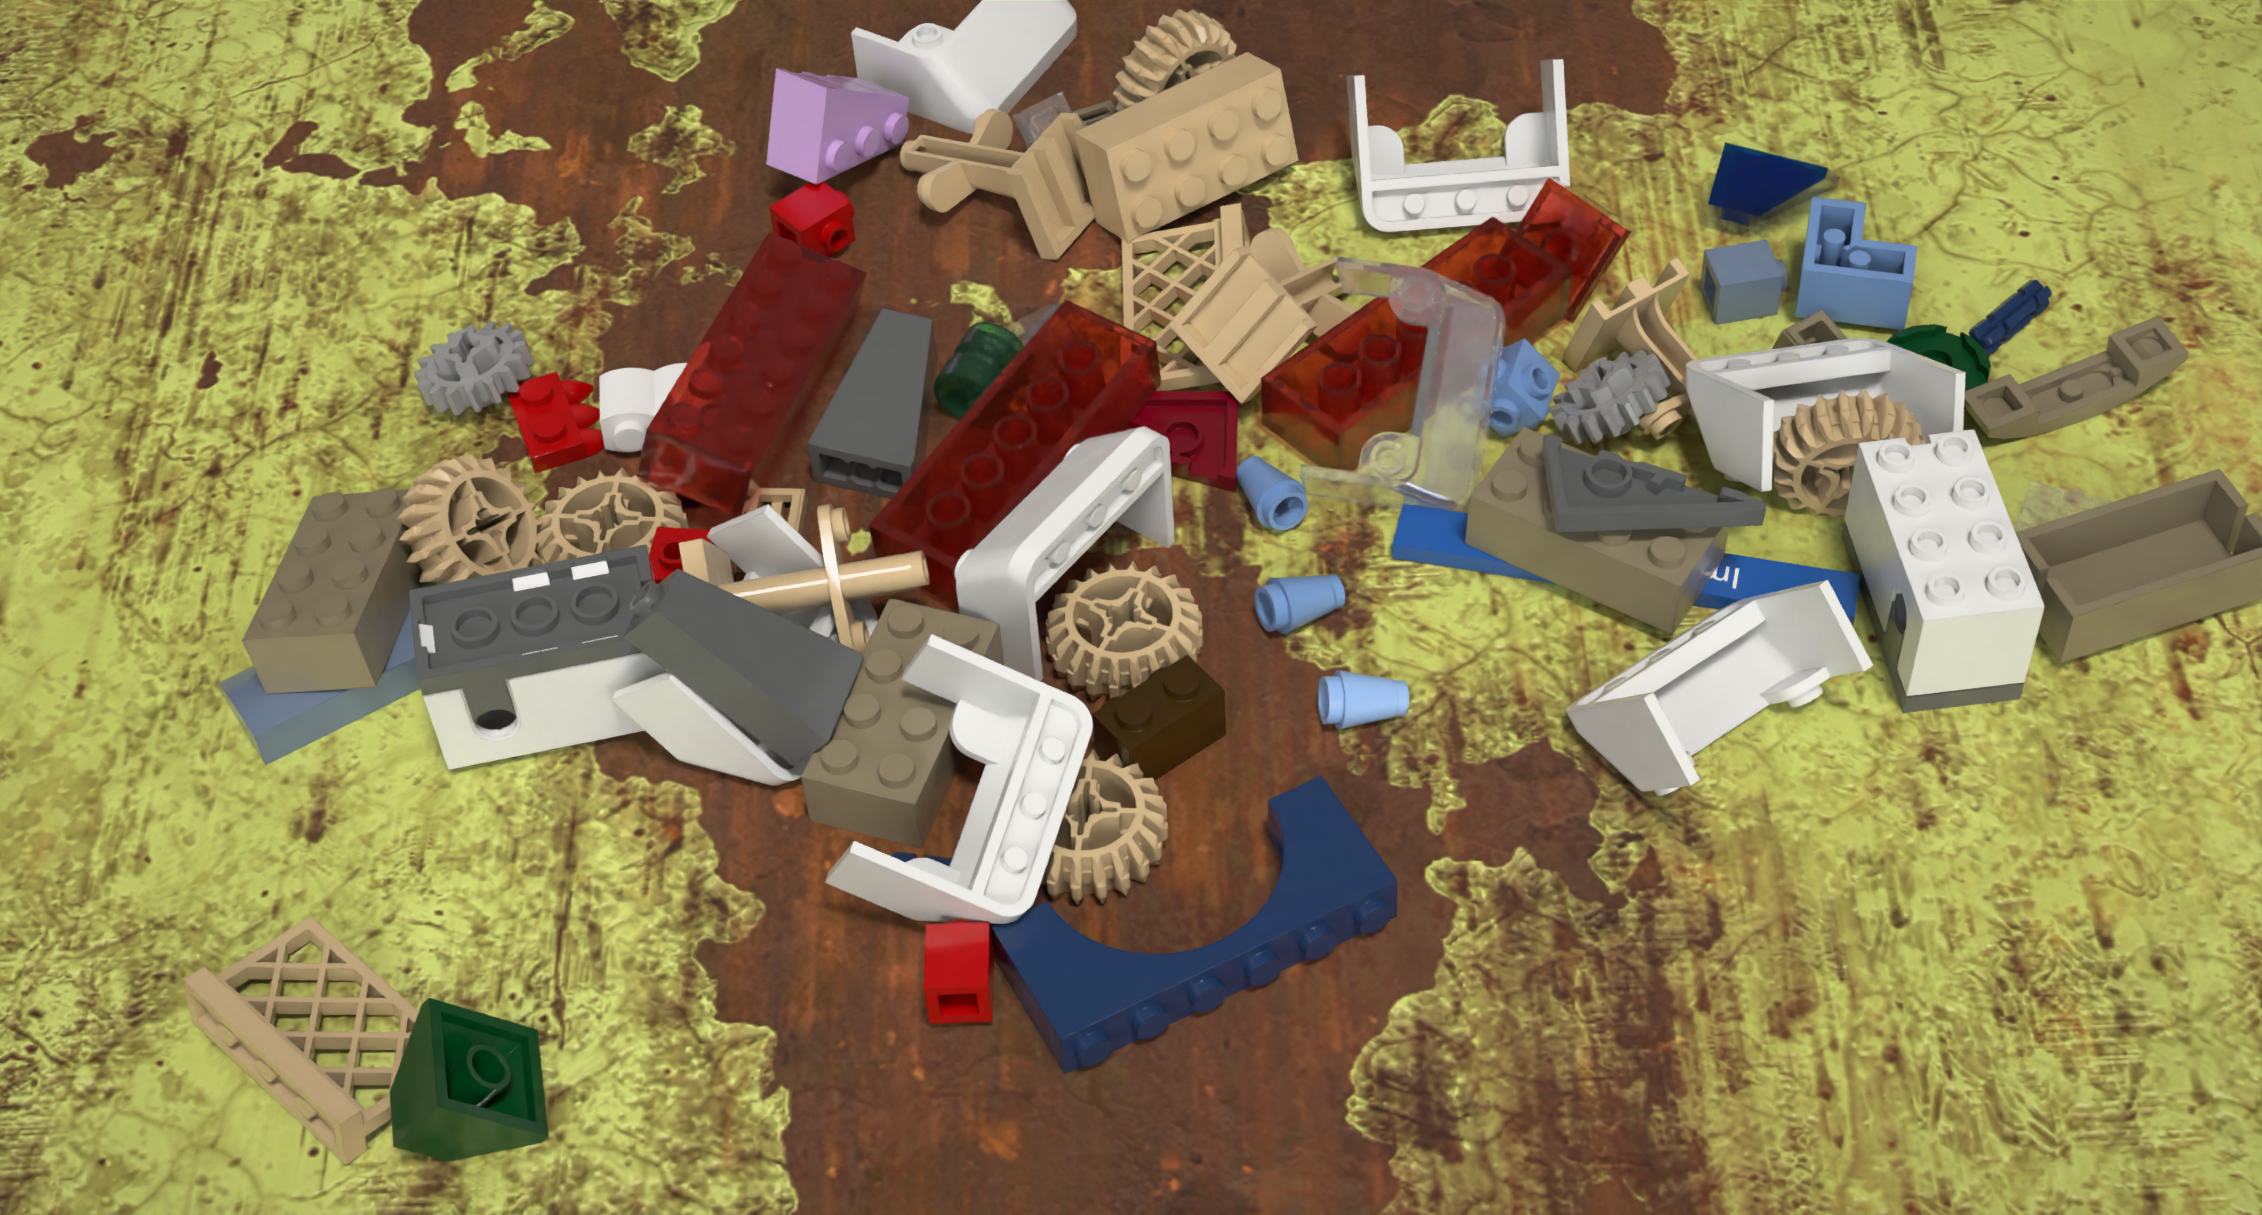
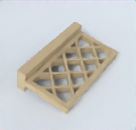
[1122,203,1251,391]
[183,916,419,1165]

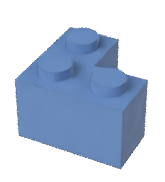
[1795,197,1917,330]

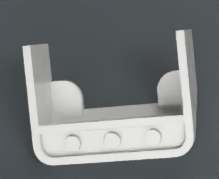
[851,0,1078,134]
[1346,59,1571,232]
[1685,338,1966,492]
[954,426,1175,681]
[611,504,878,786]
[1566,580,1873,796]
[825,634,1093,924]

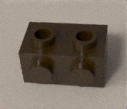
[1092,655,1226,781]

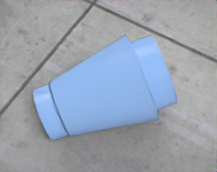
[1318,670,1409,729]

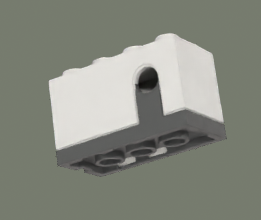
[1841,429,2045,713]
[409,544,668,770]

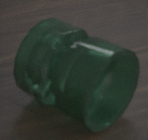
[933,322,1029,425]

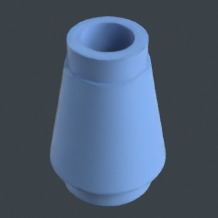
[1236,456,1308,531]
[1255,574,1345,634]

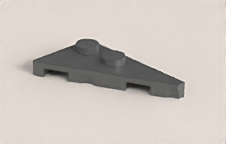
[1542,434,1766,532]

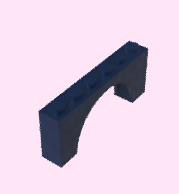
[991,776,1398,1074]

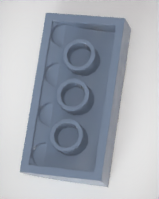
[217,582,432,765]

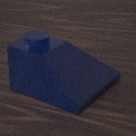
[1708,142,1840,227]

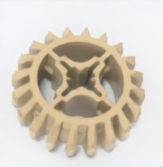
[1113,9,1237,112]
[1772,388,1925,517]
[397,455,543,585]
[536,467,689,564]
[1046,561,1203,701]
[1039,749,1168,905]

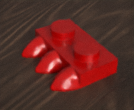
[506,371,605,473]

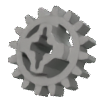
[414,321,534,415]
[1549,350,1671,444]

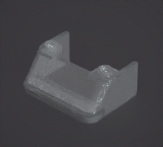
[1299,256,1506,513]

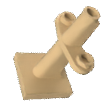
[900,109,1095,260]
[1168,228,1367,404]
[1562,257,1755,440]
[679,504,929,655]

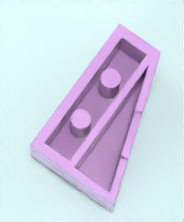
[766,68,909,184]

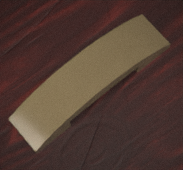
[1964,316,2189,439]

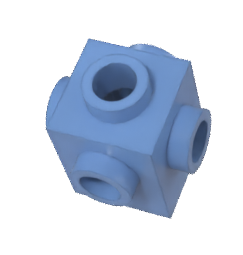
[1467,338,1560,438]

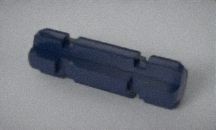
[1969,280,2052,355]

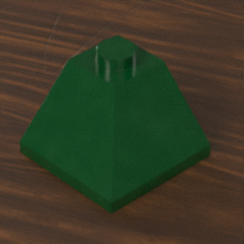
[390,998,548,1162]

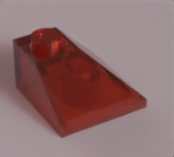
[1492,177,1631,323]

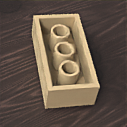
[1075,52,1299,243]

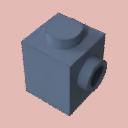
[1699,240,1788,325]

